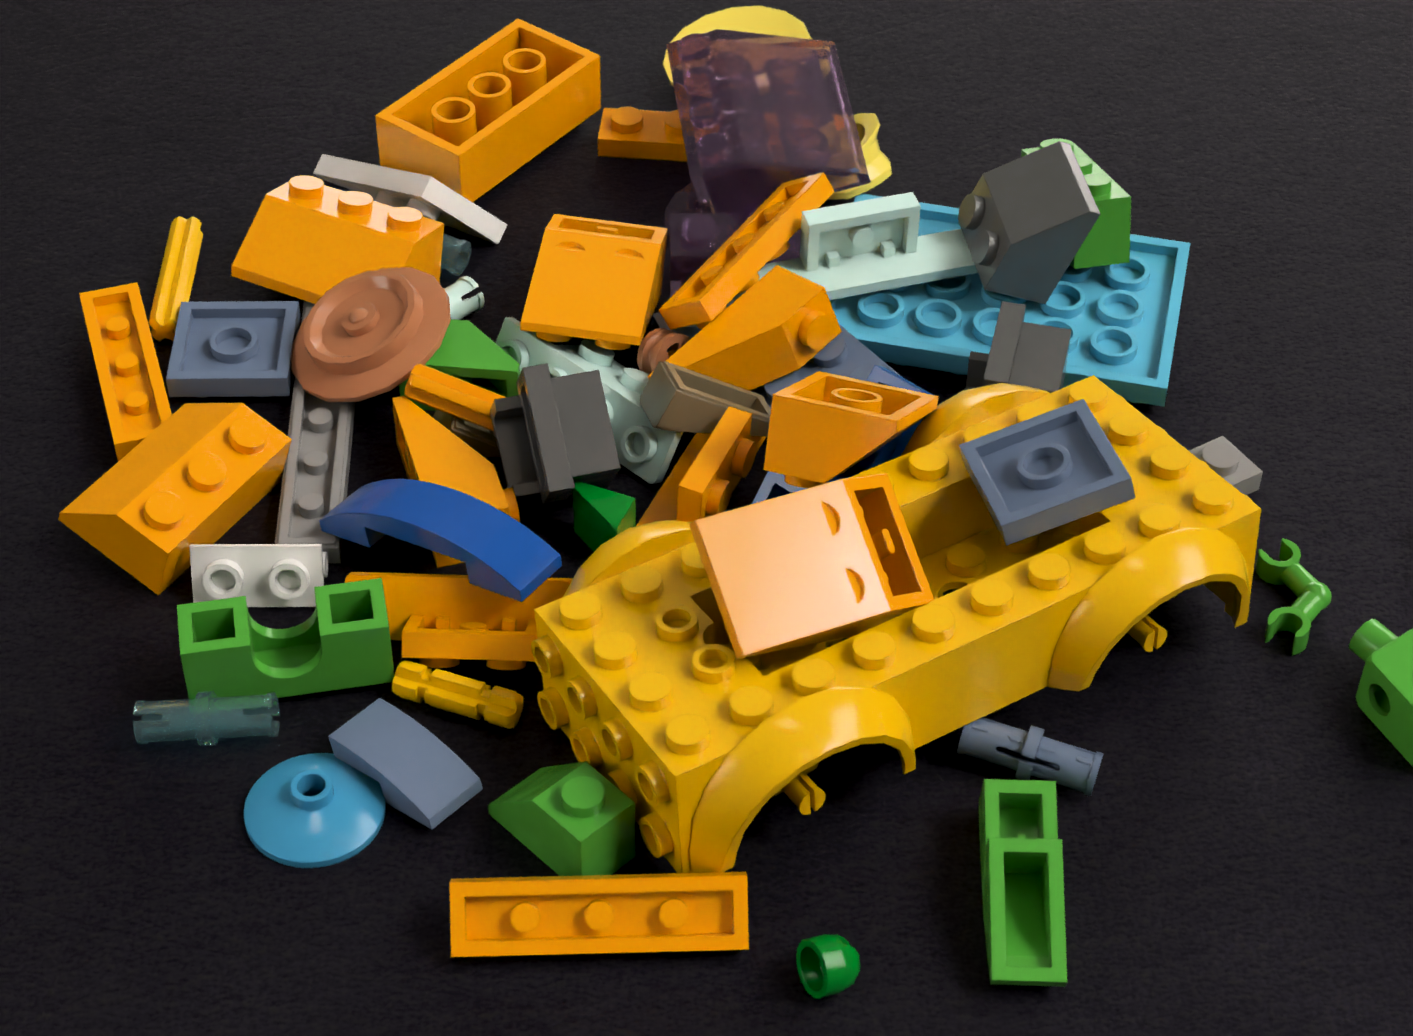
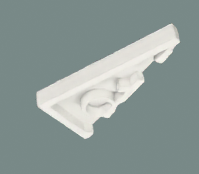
[313,154,508,244]

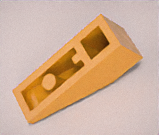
[648,265,842,391]
[392,396,520,568]

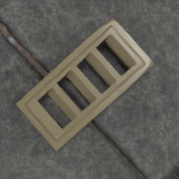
[640,361,771,437]

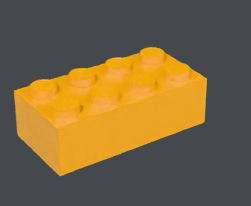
[375,19,601,202]

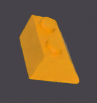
[763,371,939,488]

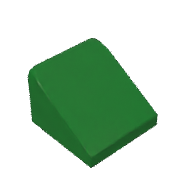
[573,481,636,552]

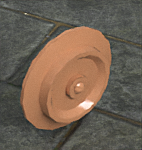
[291,267,451,402]

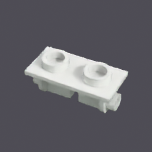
[189,544,328,607]

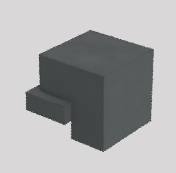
[965,301,1072,393]
[490,363,621,505]

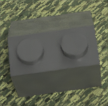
[958,141,1100,304]

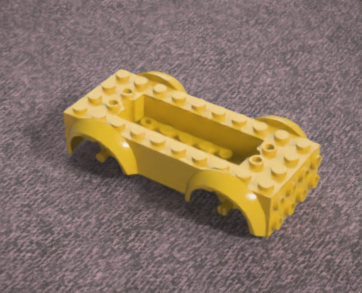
[531,375,1261,873]

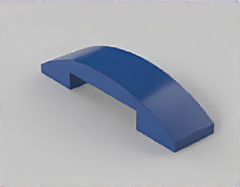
[319,479,562,602]

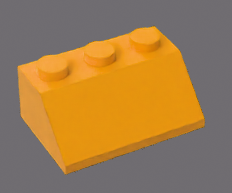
[231,175,444,304]
[58,403,292,596]

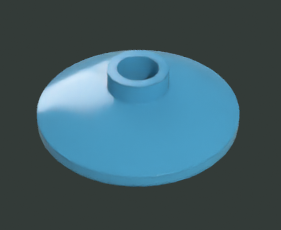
[244,753,386,868]

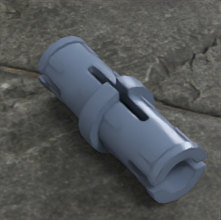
[957,717,1104,796]

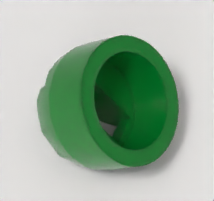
[796,934,860,999]

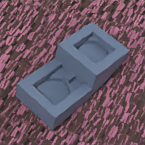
[328,698,483,829]

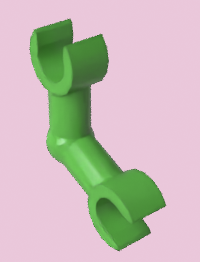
[1256,538,1332,656]

